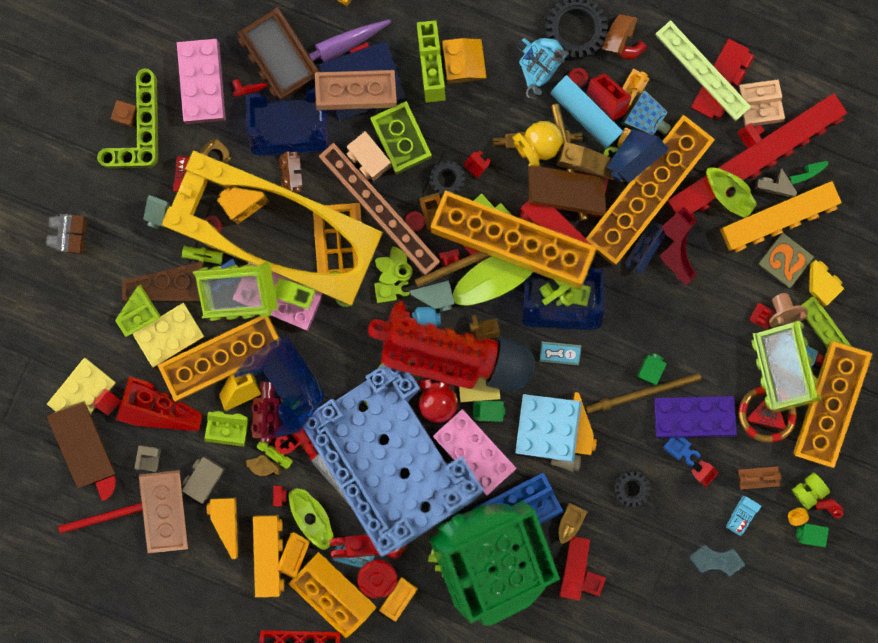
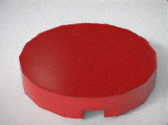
[357,560,397,598]

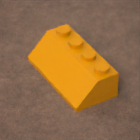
[289,552,376,638]

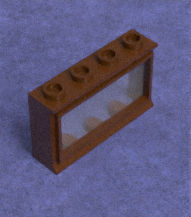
[238,7,319,102]

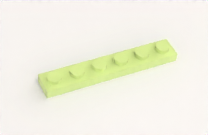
[656,20,751,121]

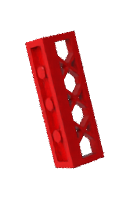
[259,630,340,643]

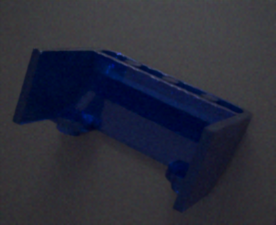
[233,337,324,438]

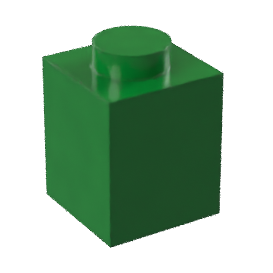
[637,353,667,385]
[473,400,505,422]
[796,523,829,548]

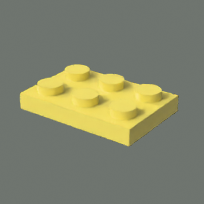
[132,303,204,368]
[47,358,116,414]

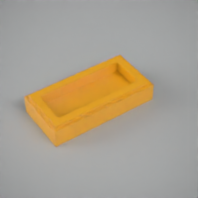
[276,533,310,578]
[379,577,418,622]

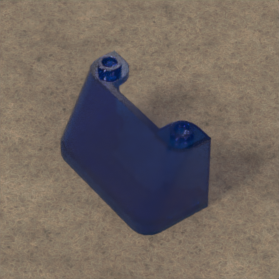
[246,88,330,156]
[522,268,605,330]

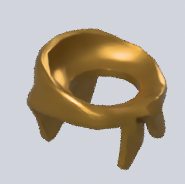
[200,139,231,165]

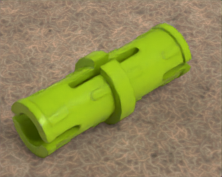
[182,246,223,265]

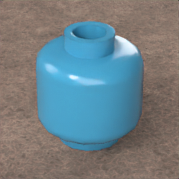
[411,307,441,328]

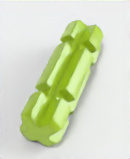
[257,442,293,469]

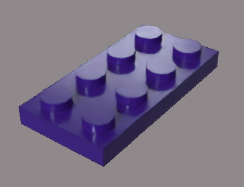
[654,396,737,439]

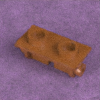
[279,151,303,192]
[738,466,781,490]

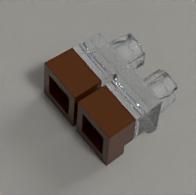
[46,214,87,255]

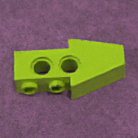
[417,21,445,103]

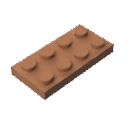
[315,70,397,110]
[139,470,188,553]

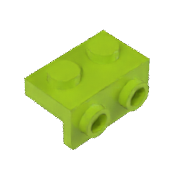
[205,411,248,447]

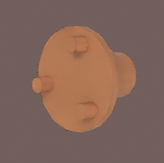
[769,293,808,332]

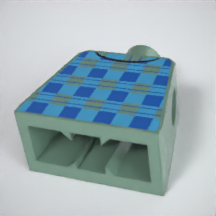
[620,90,671,136]

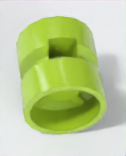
[792,472,830,510]

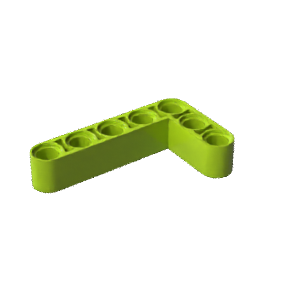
[97,69,158,168]

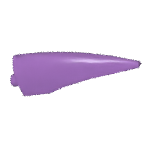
[309,19,391,63]

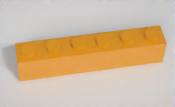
[720,181,842,252]

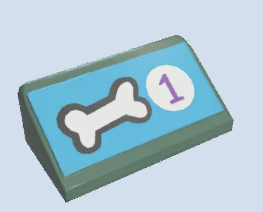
[539,342,581,365]

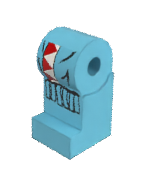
[726,496,761,536]

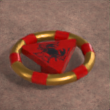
[739,386,797,443]

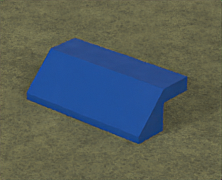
[473,473,563,524]

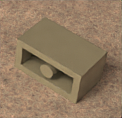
[182,456,225,504]

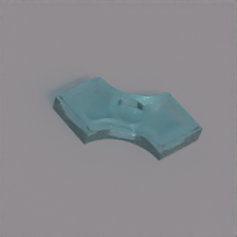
[689,544,745,577]

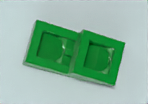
[788,161,828,185]

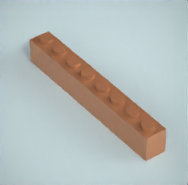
[319,143,440,275]

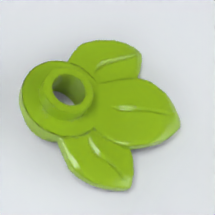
[375,247,413,285]

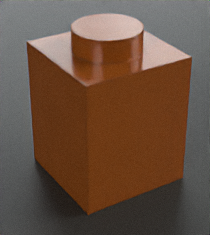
[111,100,137,128]

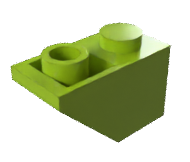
[275,278,316,310]

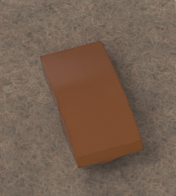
[602,14,637,54]

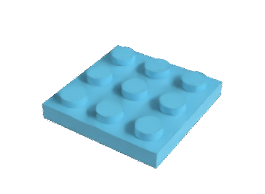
[515,394,582,461]

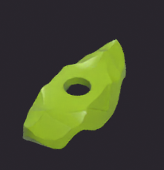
[706,168,756,218]
[289,489,333,550]

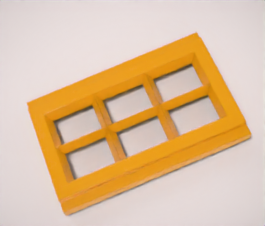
[313,203,361,274]

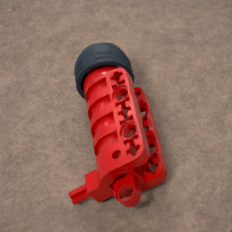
[368,301,535,391]

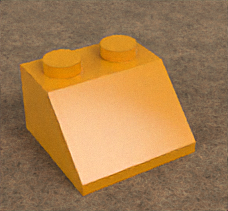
[442,38,486,84]

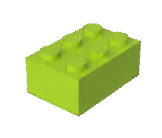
[370,101,432,174]

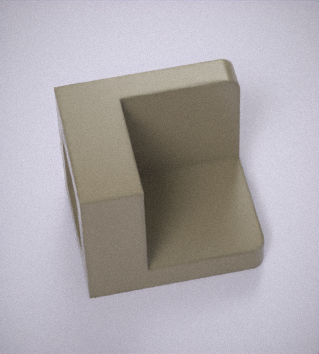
[135,445,161,472]

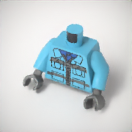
[517,38,569,100]

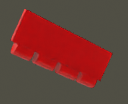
[691,39,755,119]

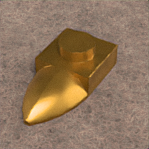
[559,503,587,544]

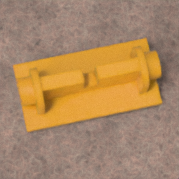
[622,68,650,111]

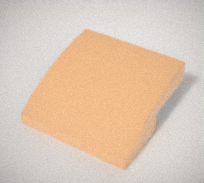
[739,80,785,126]

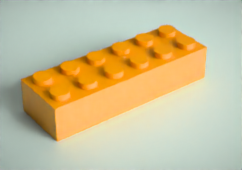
[158,316,285,401]
[793,340,872,468]

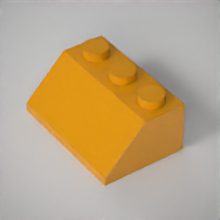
[218,188,270,224]

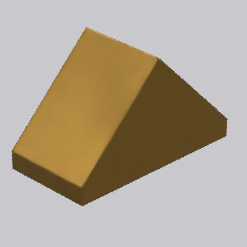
[419,193,441,230]

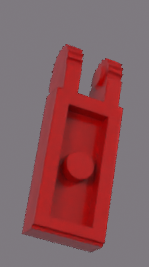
[329,535,380,558]

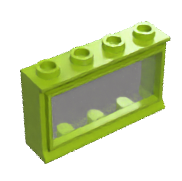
[193,262,279,321]
[752,321,822,412]

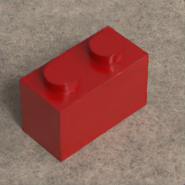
[586,73,632,121]

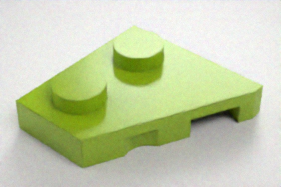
[115,284,161,337]

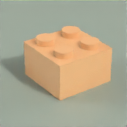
[347,132,392,182]

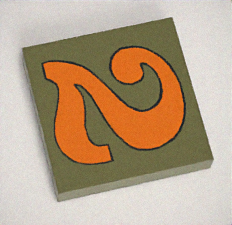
[758,233,814,288]

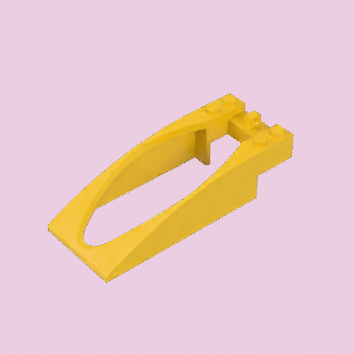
[162,151,383,306]

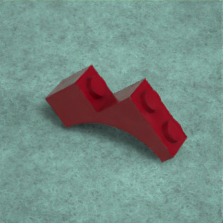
[659,207,697,285]

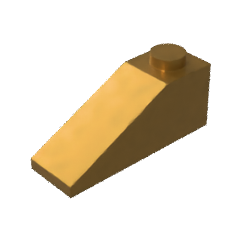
[556,142,614,180]

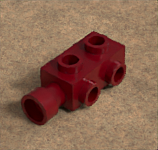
[252,382,282,442]

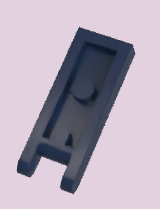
[624,220,666,274]

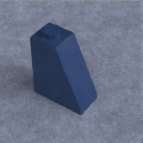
[606,129,669,183]

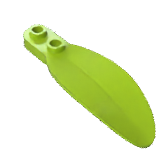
[453,256,533,306]

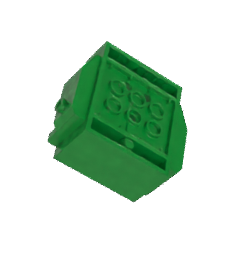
[429,501,560,625]

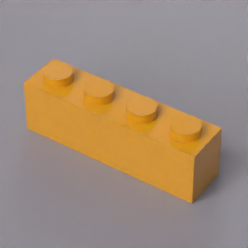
[253,515,284,597]

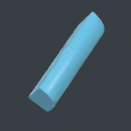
[551,75,623,149]

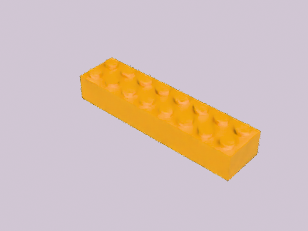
[586,115,715,266]
[430,191,596,289]

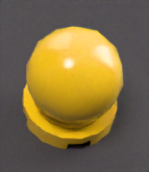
[512,121,563,167]

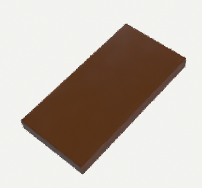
[528,165,606,216]
[47,400,115,489]

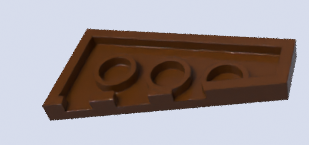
[122,261,203,301]

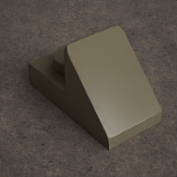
[754,169,797,198]

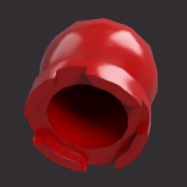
[417,379,458,423]

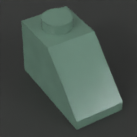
[143,195,172,229]
[410,281,455,312]

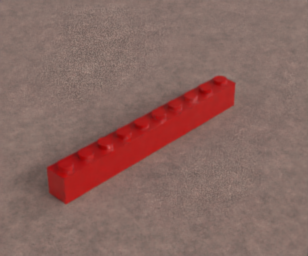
[666,93,847,217]

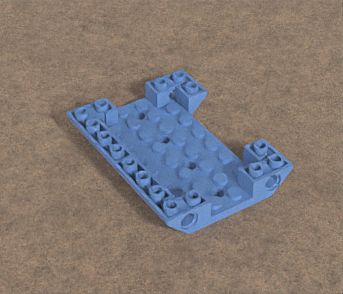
[299,365,484,557]

